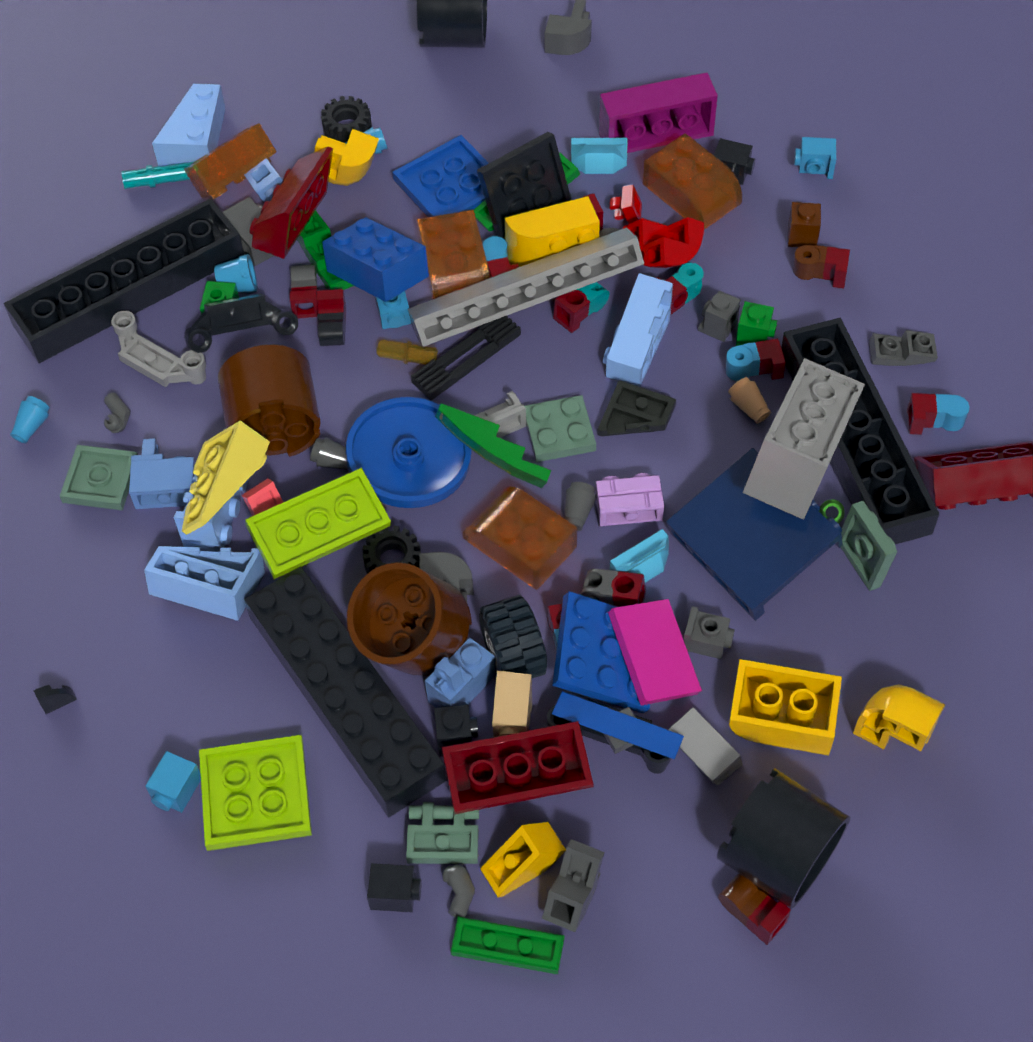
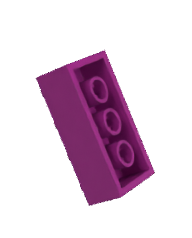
[599,72,718,153]

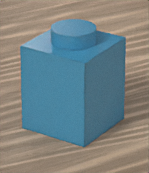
[145,751,201,813]

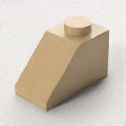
[492,671,532,737]

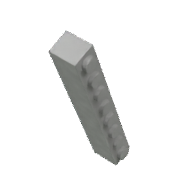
[407,227,644,347]

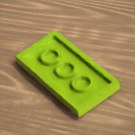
[245,468,391,579]

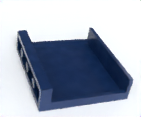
[666,448,843,621]

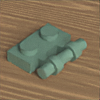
[406,802,479,864]

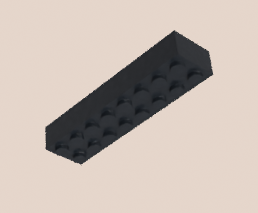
[3,198,244,363]
[781,317,939,544]
[244,566,447,818]

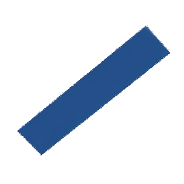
[552,691,684,760]

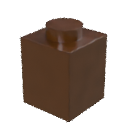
[788,202,821,247]

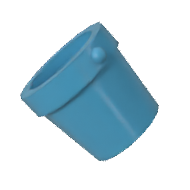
[214,254,258,293]

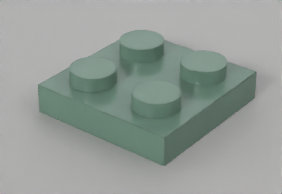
[524,395,596,462]
[60,445,138,510]
[841,501,898,591]

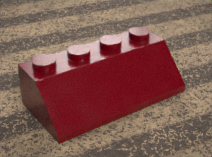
[250,147,333,259]
[914,441,1033,510]
[442,721,594,814]

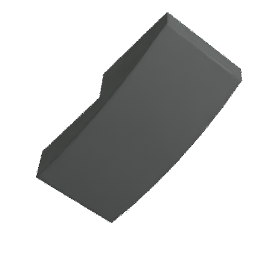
[869,330,938,366]

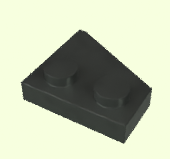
[597,380,676,437]

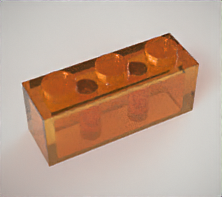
[184,123,277,199]

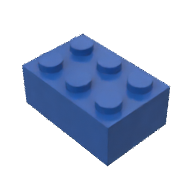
[322,217,429,302]

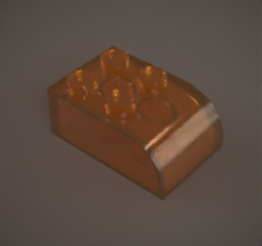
[643,133,742,230]
[417,210,489,300]
[463,486,577,590]

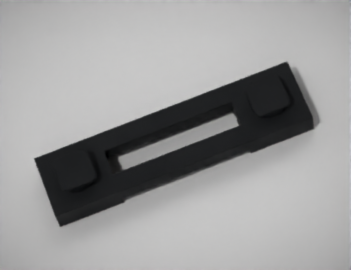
[411,316,521,401]

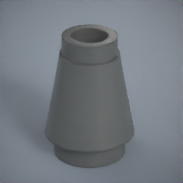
[310,437,348,470]
[564,482,597,531]

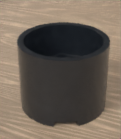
[417,0,487,48]
[717,768,850,909]

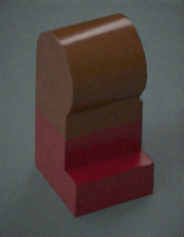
[793,245,850,289]
[718,874,791,945]

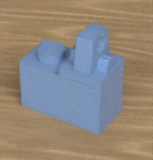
[129,439,195,509]
[425,638,496,708]

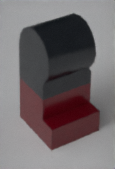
[317,289,346,346]

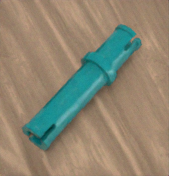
[121,159,208,189]

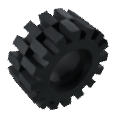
[321,96,372,143]
[362,525,421,574]

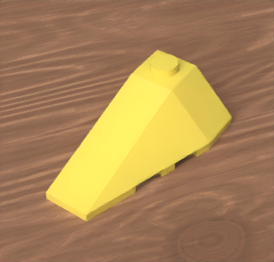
[182,420,270,535]

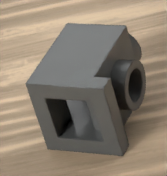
[698,291,741,342]
[684,606,735,659]

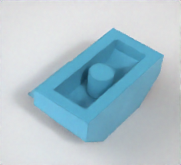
[571,138,628,174]
[610,529,669,583]

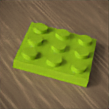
[199,735,312,851]

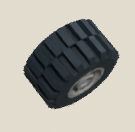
[479,595,547,679]

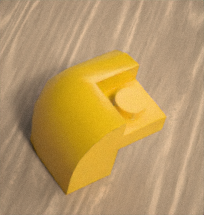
[314,129,379,186]
[853,684,946,751]

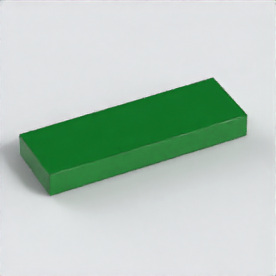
[451,917,565,974]

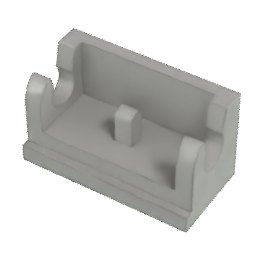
[474,391,526,438]
[668,707,743,785]

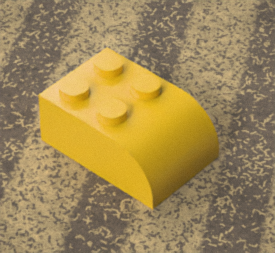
[505,196,600,267]
[729,659,842,756]

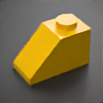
[480,822,566,898]

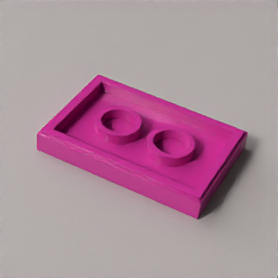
[608,599,702,706]

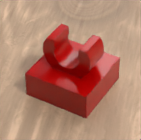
[610,185,642,224]

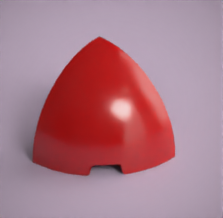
[623,217,704,268]

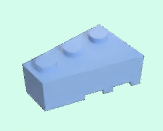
[152,84,225,169]
[603,273,673,387]
[173,475,248,552]
[144,546,265,621]

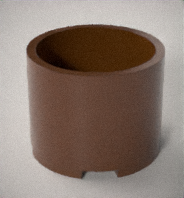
[218,345,321,457]
[347,563,472,676]

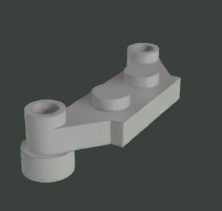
[111,311,206,387]

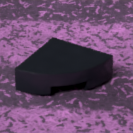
[33,685,77,714]

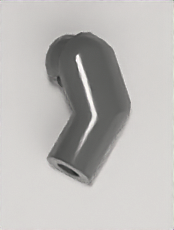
[104,393,130,433]
[443,865,475,918]

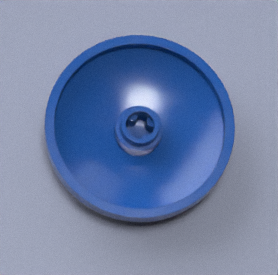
[346,397,471,508]

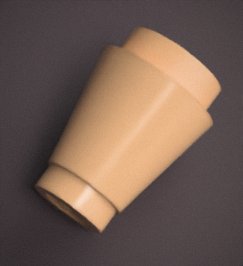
[728,377,771,424]

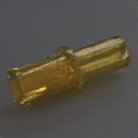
[377,340,438,365]

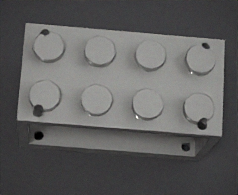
[743,358,865,520]

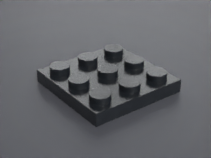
[477,132,571,241]

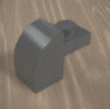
[545,0,592,55]
[419,552,474,602]
[542,839,605,932]

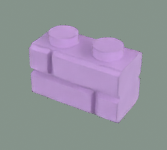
[595,473,664,526]

